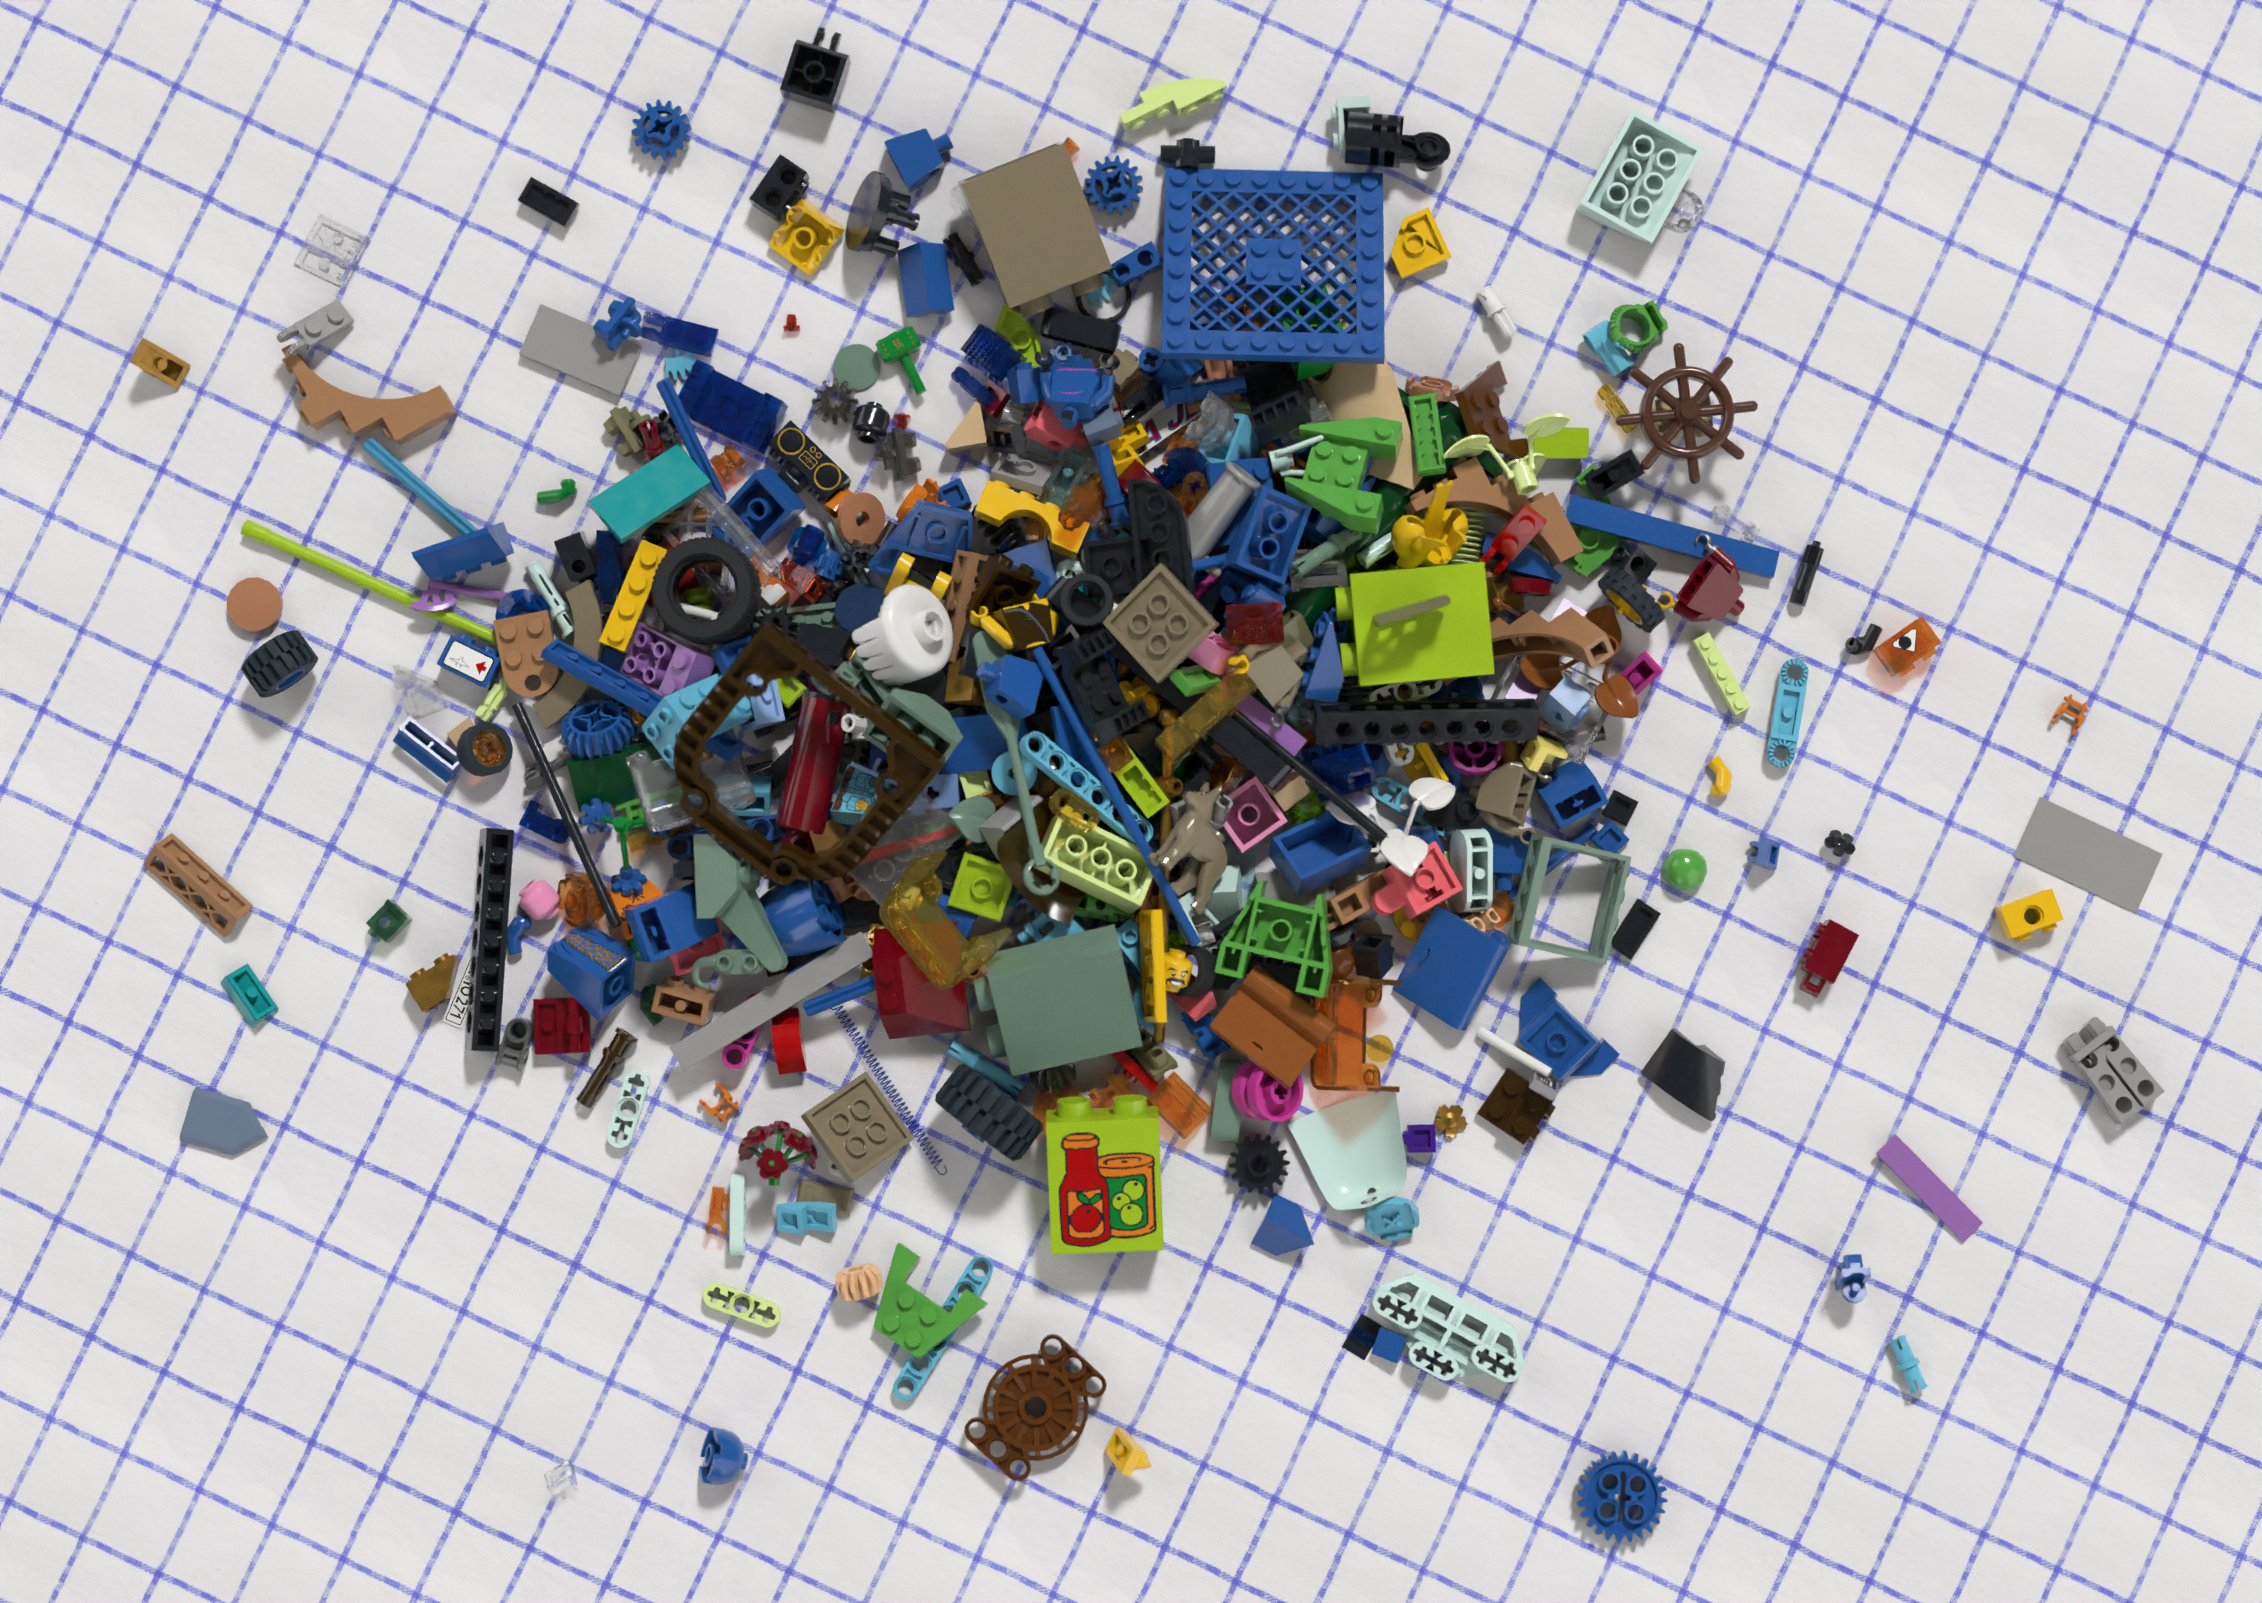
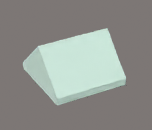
[1189,865,1243,923]

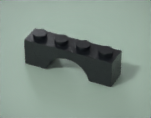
[1211,949,1312,1004]

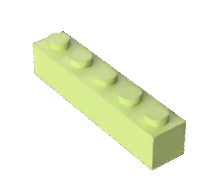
[1691,632,1751,717]

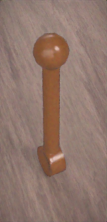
[1492,597,1526,618]

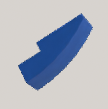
[1480,531,1561,585]

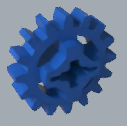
[631,100,692,161]
[1084,155,1143,216]

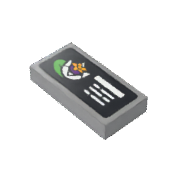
[1529,1070,1559,1101]

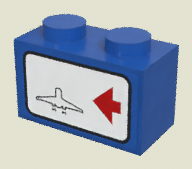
[437,634,502,691]

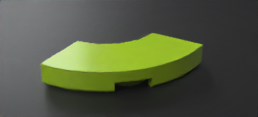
[995,305,1041,367]

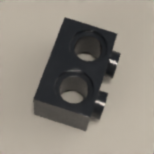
[749,154,810,223]

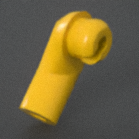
[1707,755,1732,798]

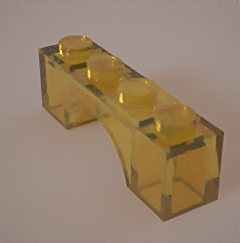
[1155,666,1257,765]

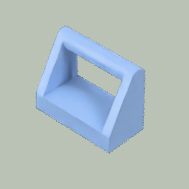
[740,675,785,733]

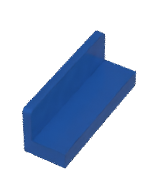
[1050,700,1103,786]

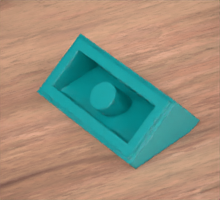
[221,963,279,1027]

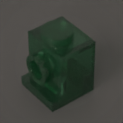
[366,899,413,943]

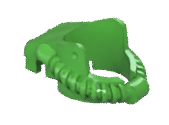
[1609,300,1668,354]

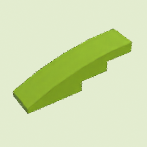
[1101,736,1170,818]

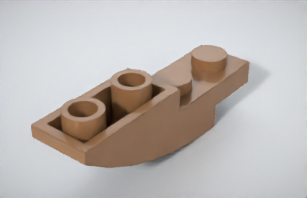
[1312,867,1387,931]

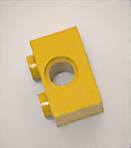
[1994,888,2064,942]

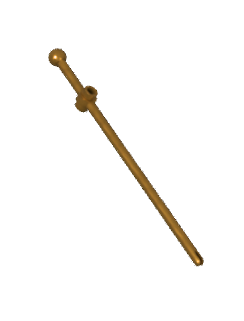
[1154,709,1183,1043]

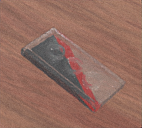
[848,792,962,909]

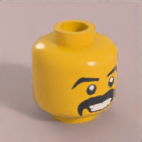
[1164,949,1193,992]

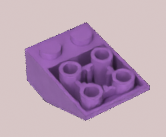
[619,622,716,698]

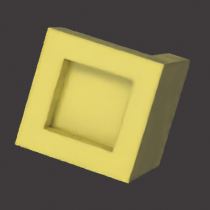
[1520,735,1568,772]

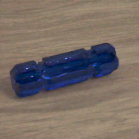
[951,366,995,408]

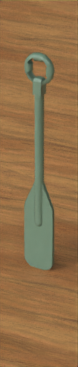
[972,630,1060,895]

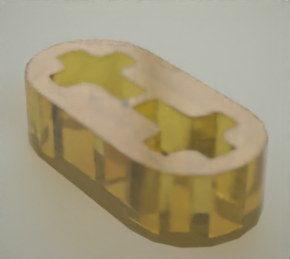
[1049,788,1099,833]

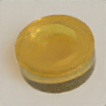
[1365,1035,1393,1062]

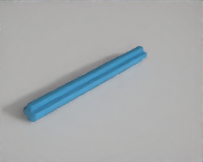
[362,437,478,535]

